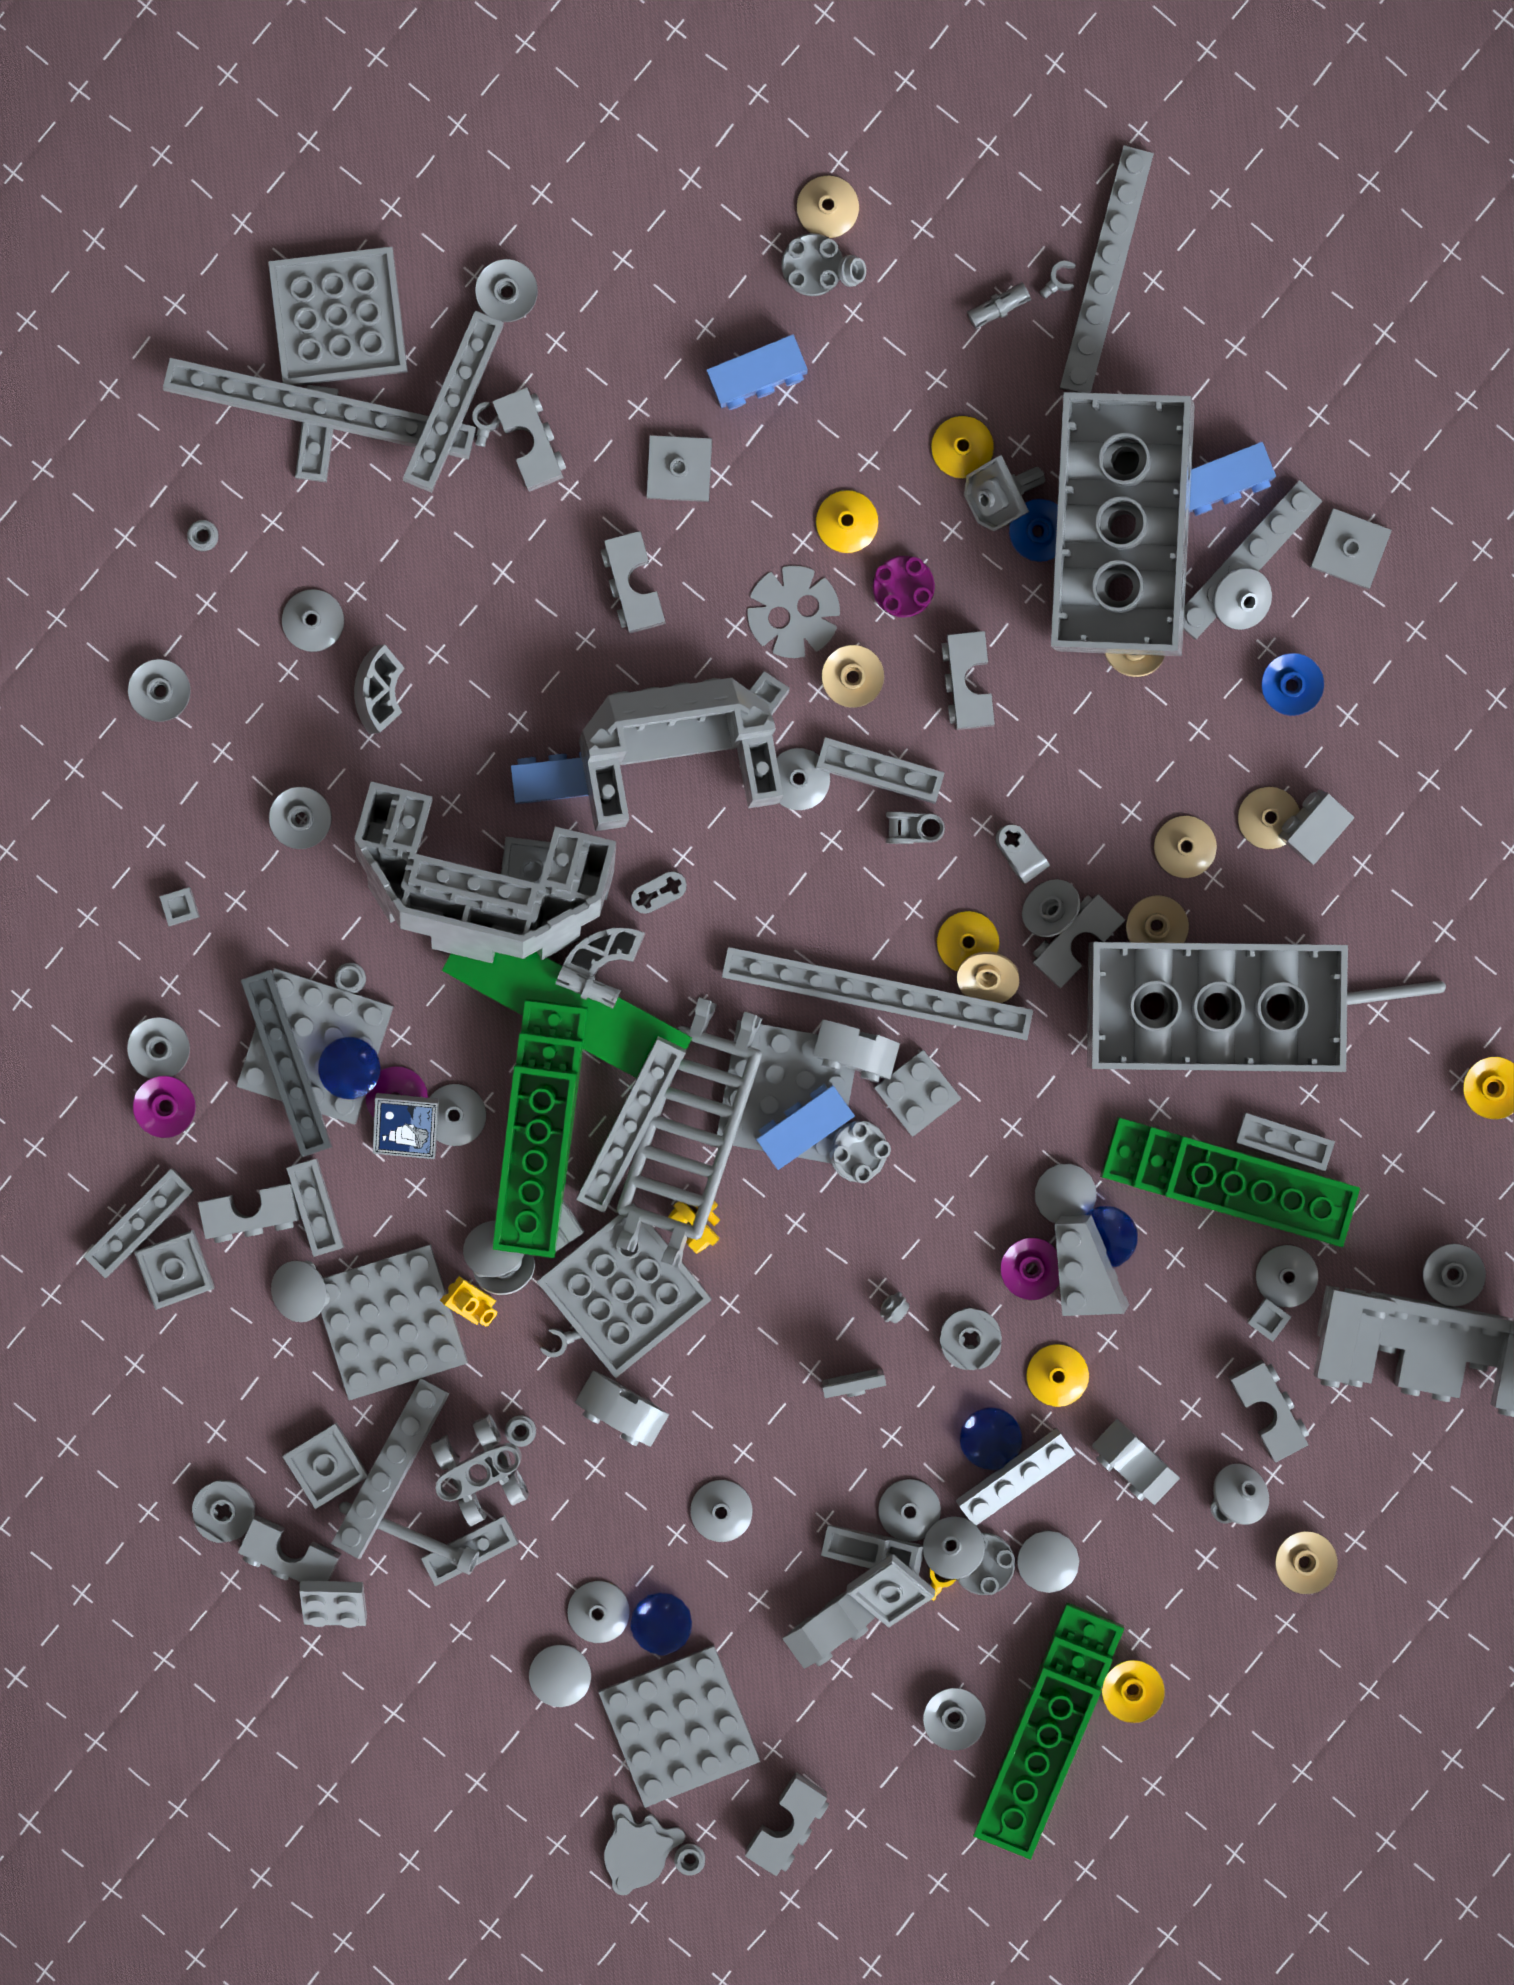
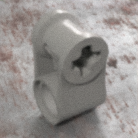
[886,812,945,844]
[996,825,1050,884]

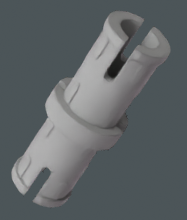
[967,282,1031,330]
[555,966,621,1009]

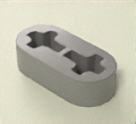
[631,872,687,914]

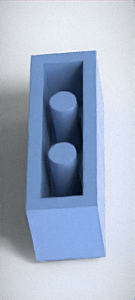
[707,334,808,410]
[1189,442,1276,516]
[511,752,588,804]
[756,1084,855,1170]

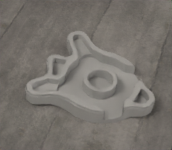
[604,1802,685,1895]

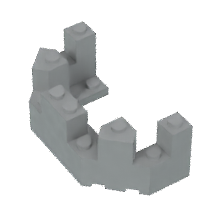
[354,782,616,963]
[1313,1285,1514,1417]

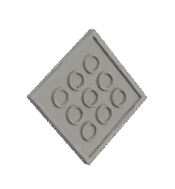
[268,247,408,386]
[236,968,394,1125]
[717,1020,855,1164]
[537,1202,712,1378]
[321,1244,468,1401]
[599,1645,760,1808]

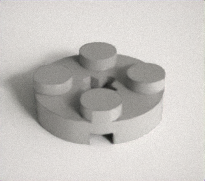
[939,1307,1002,1370]
[192,1479,255,1543]

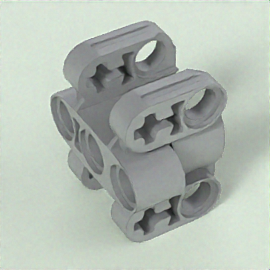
[431,1414,529,1526]

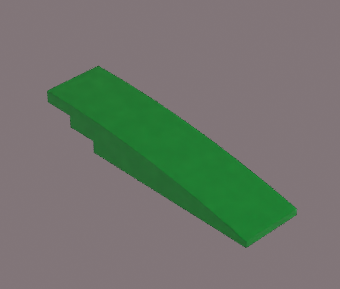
[441,952,693,1079]
[493,999,588,1258]
[1100,1117,1360,1247]
[973,1602,1124,1860]

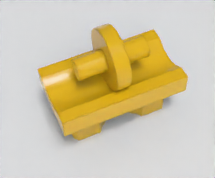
[668,1201,720,1254]
[440,1276,498,1327]

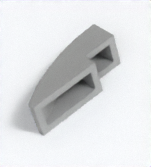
[821,1525,924,1576]

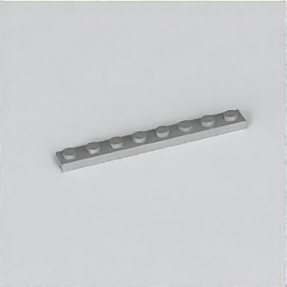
[1059,146,1154,393]

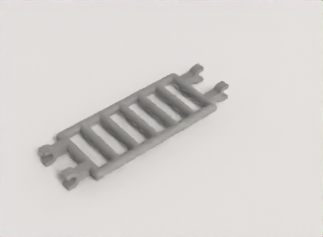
[616,997,762,1267]

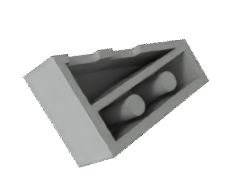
[1055,1215,1130,1316]

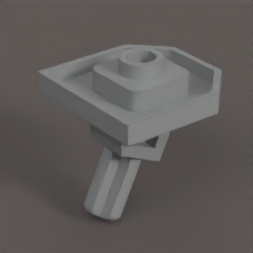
[964,455,1045,531]

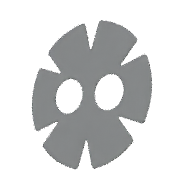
[747,566,840,658]

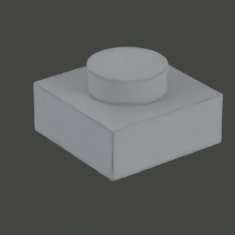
[750,671,790,715]
[160,887,200,926]
[1247,1298,1291,1342]

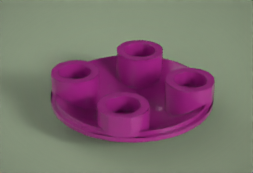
[873,556,935,618]

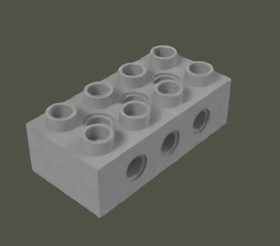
[1051,392,1195,656]
[1087,942,1348,1072]

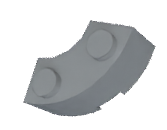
[354,644,405,734]
[563,928,645,977]
[813,1020,900,1082]
[575,1370,669,1447]
[1091,1419,1180,1505]
[782,1592,875,1669]

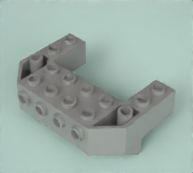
[579,678,783,831]

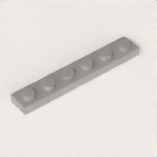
[403,311,504,493]
[1183,480,1322,640]
[576,1036,686,1213]
[331,1378,450,1559]

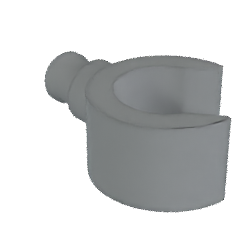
[1039,261,1076,299]
[472,402,501,447]
[540,1328,582,1357]

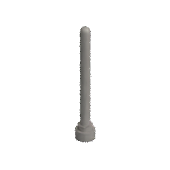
[1347,981,1446,1005]
[339,1502,479,1575]

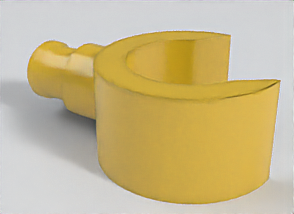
[929,1568,956,1601]

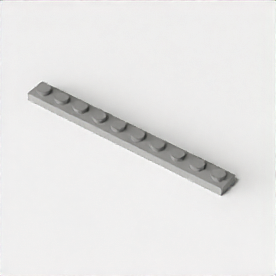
[163,358,476,460]
[722,947,1033,1040]

